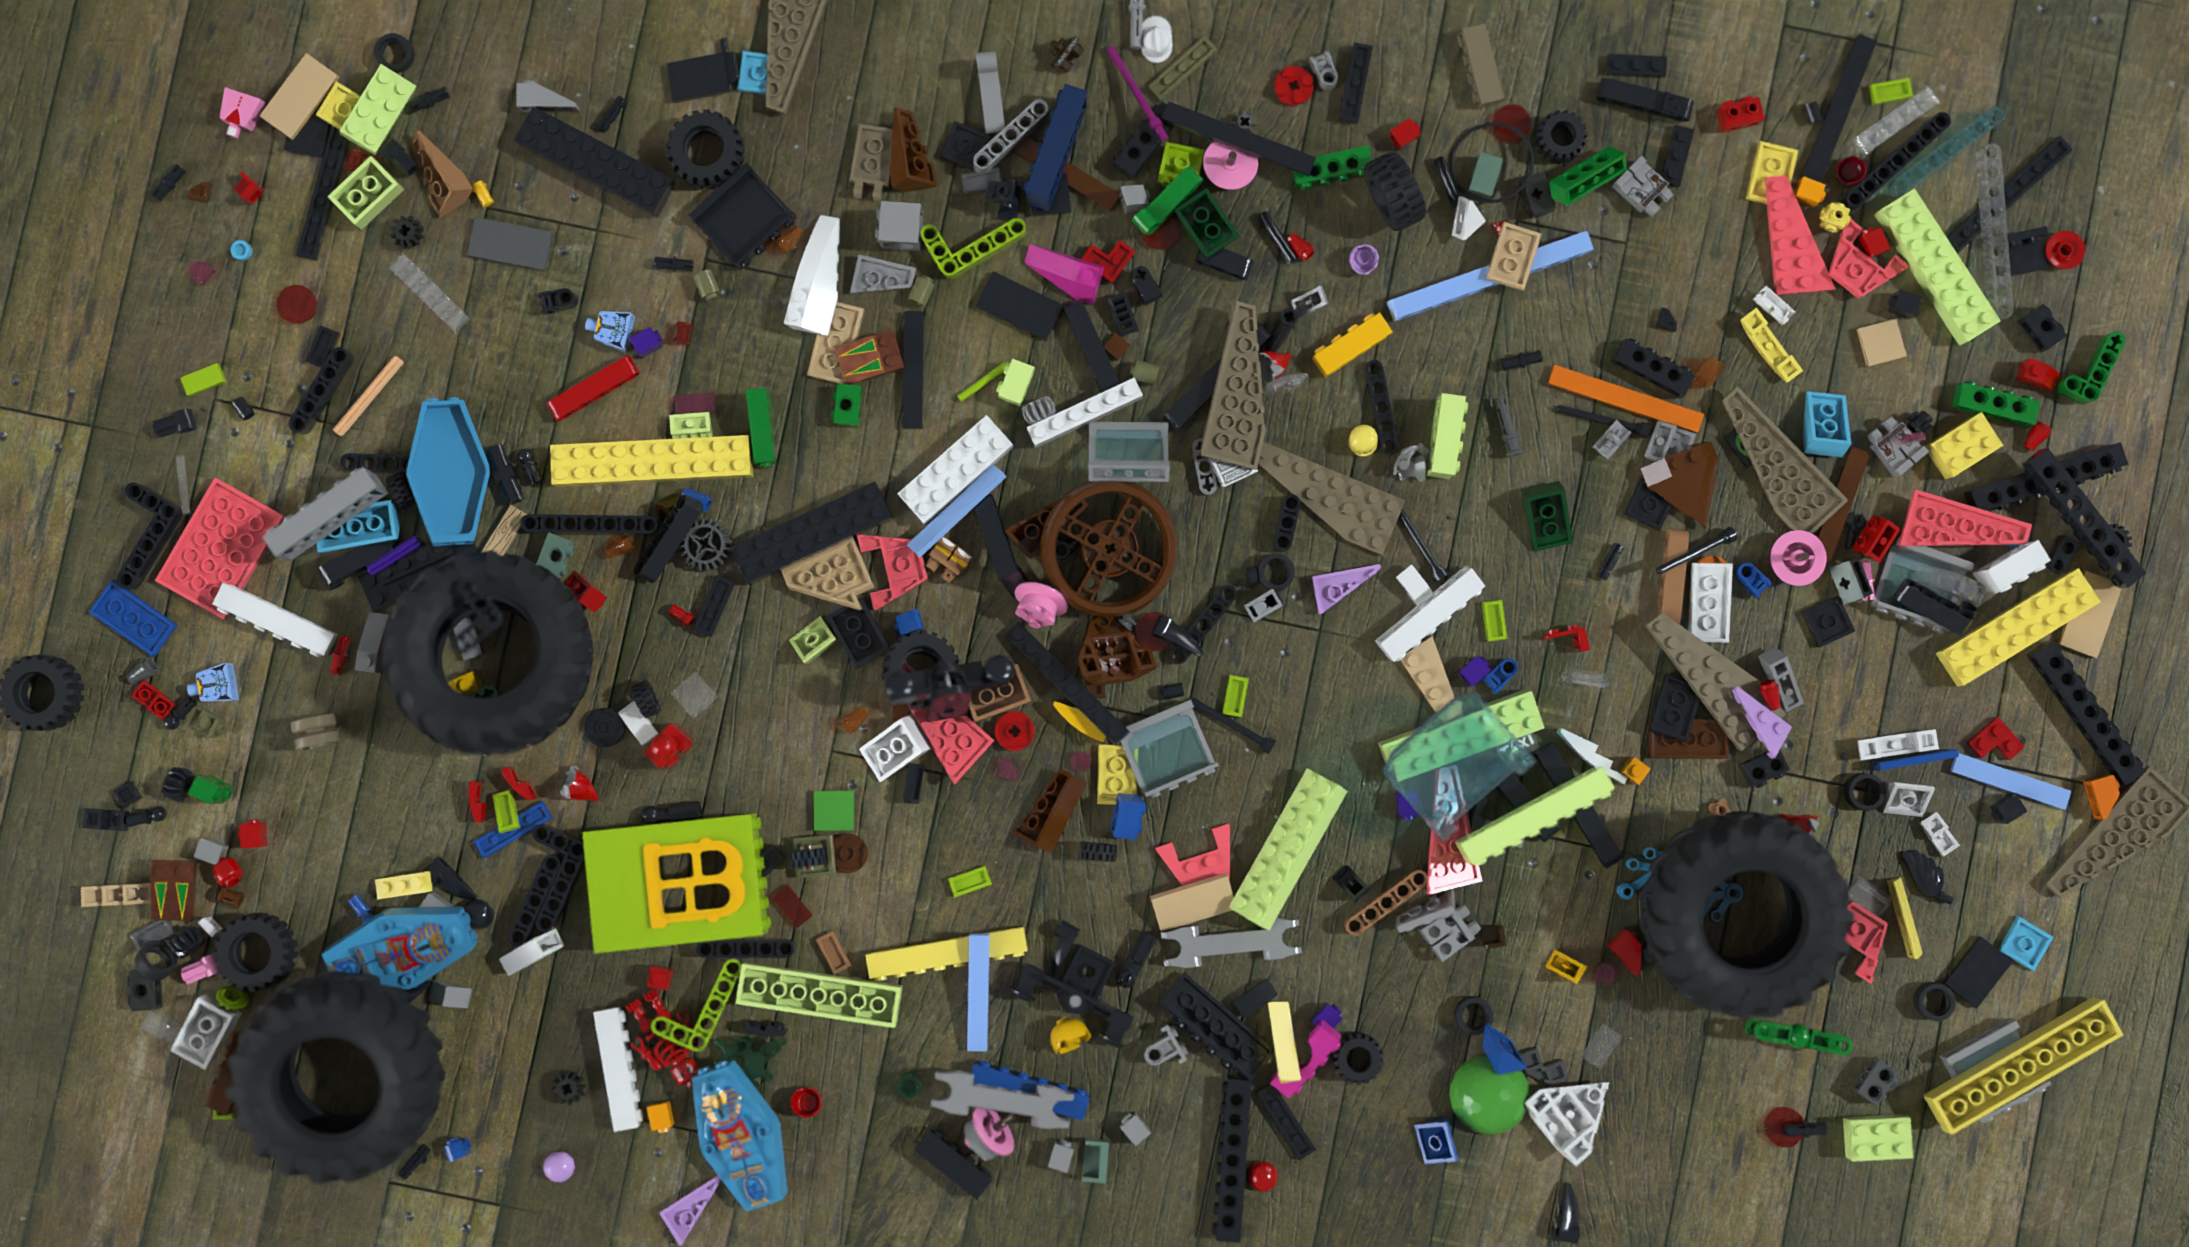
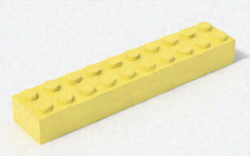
[550,435,753,487]
[1923,997,2123,1135]

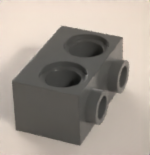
[1851,1057,1900,1106]

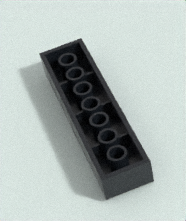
[514,106,676,218]
[730,482,893,585]

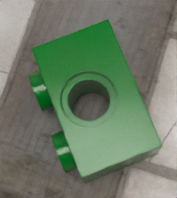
[831,384,863,428]
[188,775,233,804]

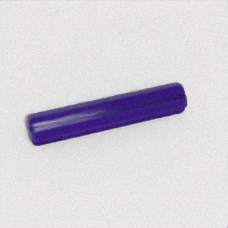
[367,536,422,576]

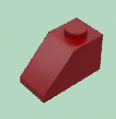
[2016,358,2060,393]
[564,571,607,613]
[1606,929,1641,976]

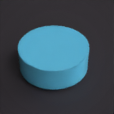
[230,240,252,261]

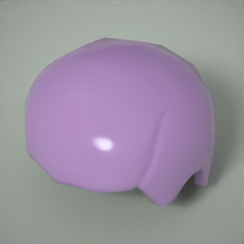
[1349,244,1379,275]
[543,1151,575,1182]

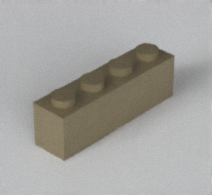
[1458,23,1504,109]

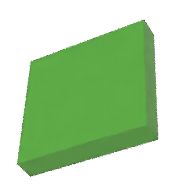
[814,791,854,831]

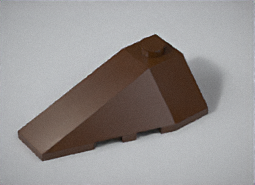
[890,107,937,192]

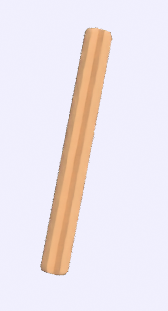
[333,356,403,436]

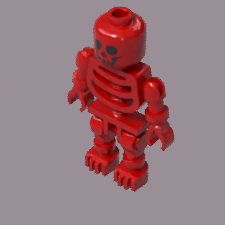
[625,988,699,1087]

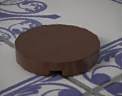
[833,833,868,873]

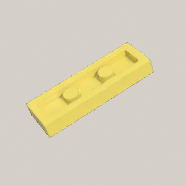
[375,871,433,899]

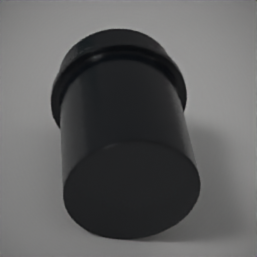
[1803,101,1823,125]
[231,397,255,421]
[1162,682,1184,700]

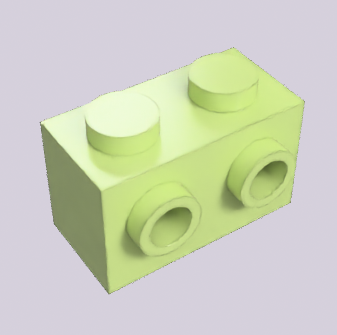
[996,359,1035,406]

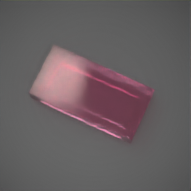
[674,393,716,415]

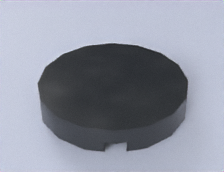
[584,708,625,747]

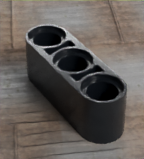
[1195,248,1254,281]
[1273,494,1301,552]

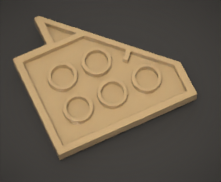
[781,537,874,610]

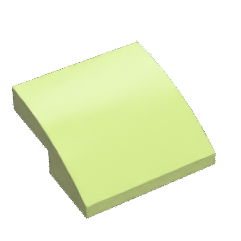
[669,412,713,439]

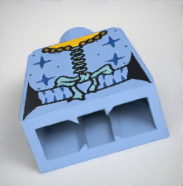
[585,311,635,353]
[187,663,239,702]

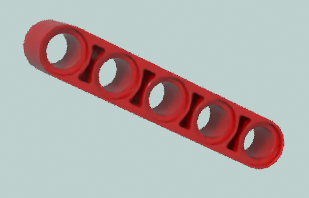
[546,356,640,422]

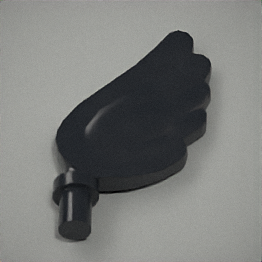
[1901,850,1953,905]

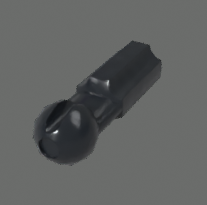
[641,801,702,825]
[1116,930,1158,988]

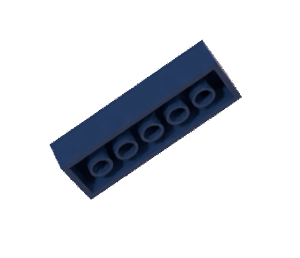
[1023,84,1088,212]

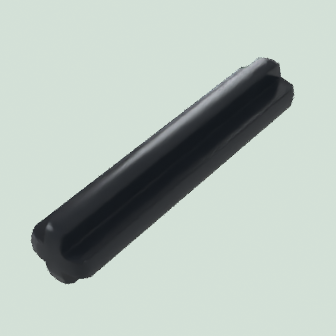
[1434,156,1460,212]
[1258,211,1297,264]

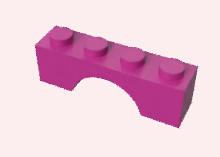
[1270,1019,1341,1099]

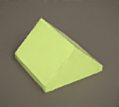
[789,616,839,664]

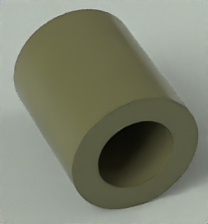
[693,270,720,301]
[907,275,935,307]
[1129,360,1160,385]

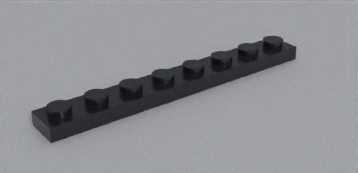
[1005,621,1130,746]

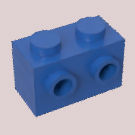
[1110,793,1146,840]

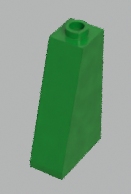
[746,388,776,468]

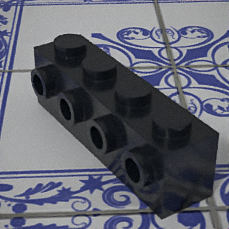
[914,1128,993,1200]

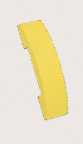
[1740,308,1803,383]

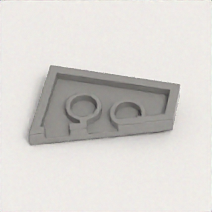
[850,255,917,293]
[1396,889,1455,933]

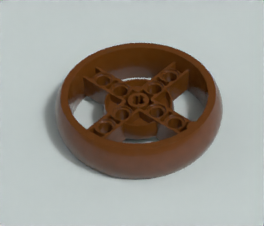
[1040,481,1178,617]

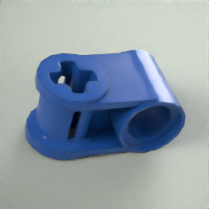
[1733,563,1772,599]
[1480,659,1518,695]

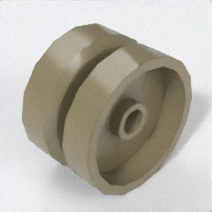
[290,714,341,751]

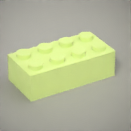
[340,64,416,155]
[1427,393,1468,479]

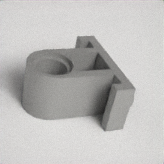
[1144,1023,1188,1065]

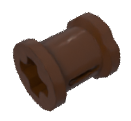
[217,886,245,909]

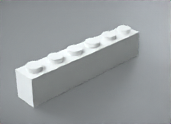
[1027,378,1143,448]
[1375,566,1485,662]
[213,583,338,658]
[593,1006,643,1132]

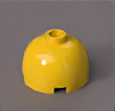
[1050,1017,1091,1054]

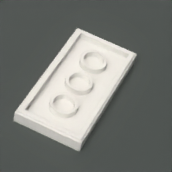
[1688,563,1733,643]

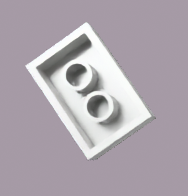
[1973,540,2051,594]

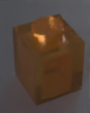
[1694,355,1726,388]

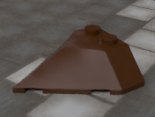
[1639,442,1719,528]
[1078,616,1157,686]

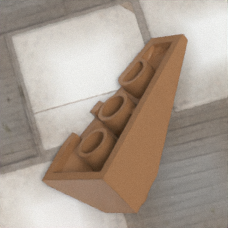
[410,131,473,217]

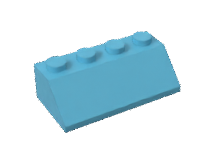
[317,500,401,553]

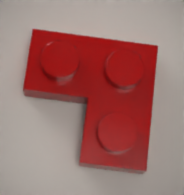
[1082,240,1136,284]
[1967,717,2025,760]

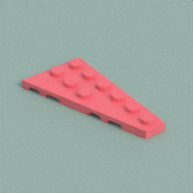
[1765,175,1835,295]
[902,662,994,785]
[1426,764,1482,894]

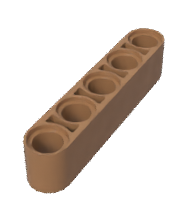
[1657,528,1689,625]
[1344,869,1428,935]

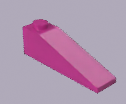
[1025,244,1105,305]

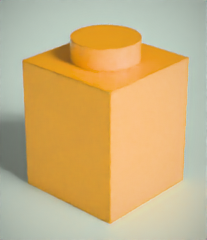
[1794,176,1826,207]
[1618,757,1651,785]
[647,1100,675,1133]

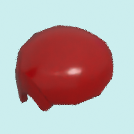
[790,1087,822,1118]
[1245,1161,1278,1192]

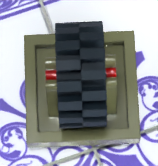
[789,835,836,878]

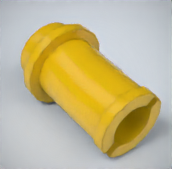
[472,181,494,207]

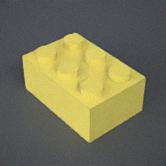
[1925,412,2003,480]

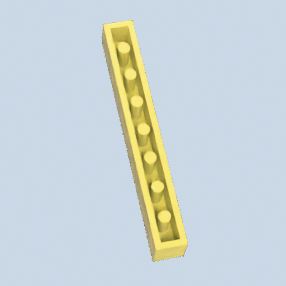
[866,926,1028,981]

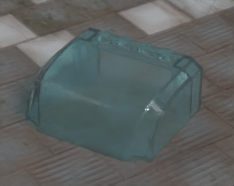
[1383,692,1536,841]

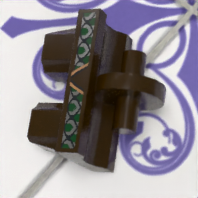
[1050,36,1084,73]

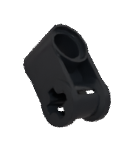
[1132,266,1163,306]
[538,288,579,315]

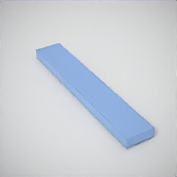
[907,465,1006,557]
[1950,753,2071,810]
[967,933,990,1051]

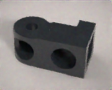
[2045,535,2081,575]

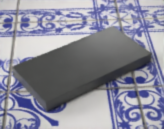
[467,217,553,271]

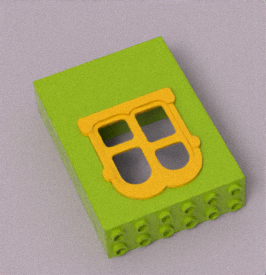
[583,813,771,953]

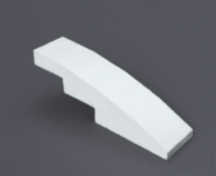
[1557,728,1628,784]

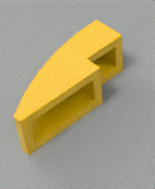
[1053,701,1106,743]

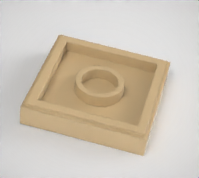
[1857,319,1907,367]

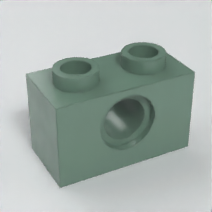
[536,532,575,579]

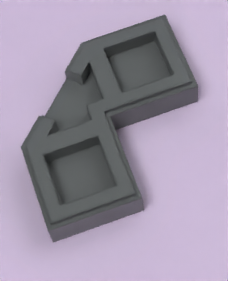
[1519,1047,1569,1085]

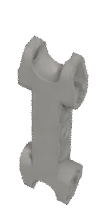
[1161,917,1302,968]
[930,1070,1074,1129]

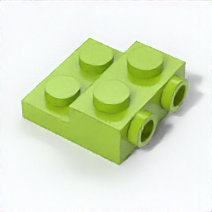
[1158,142,1204,191]

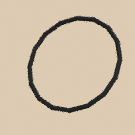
[1450,122,1535,203]

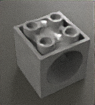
[875,201,923,251]

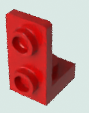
[1543,624,1590,652]

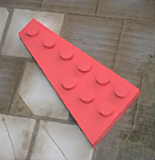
[1898,489,2032,547]

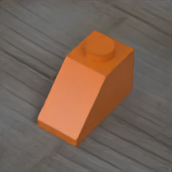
[2083,774,2120,820]

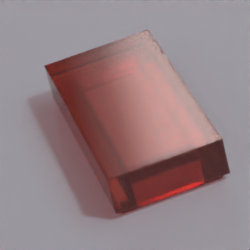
[772,884,813,928]

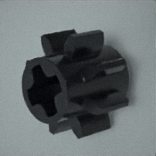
[1907,411,1933,435]

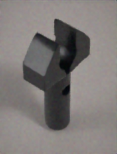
[1845,512,1866,549]

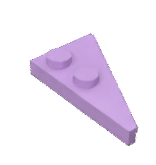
[1312,564,1381,614]
[1732,686,1792,759]
[660,1175,721,1246]

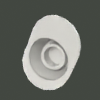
[1142,16,1172,63]

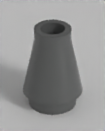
[126,658,158,684]

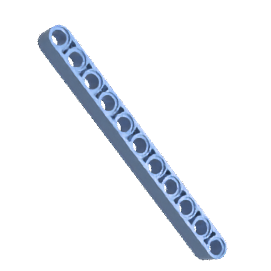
[1387,231,1594,321]

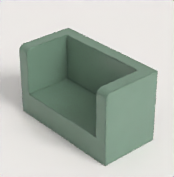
[1467,152,1503,199]
[1082,1137,1109,1183]

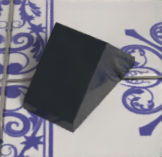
[1332,865,1370,902]

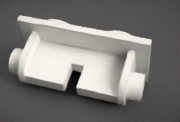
[1753,286,1795,325]

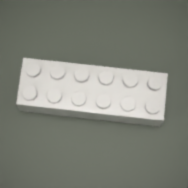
[897,415,1013,525]

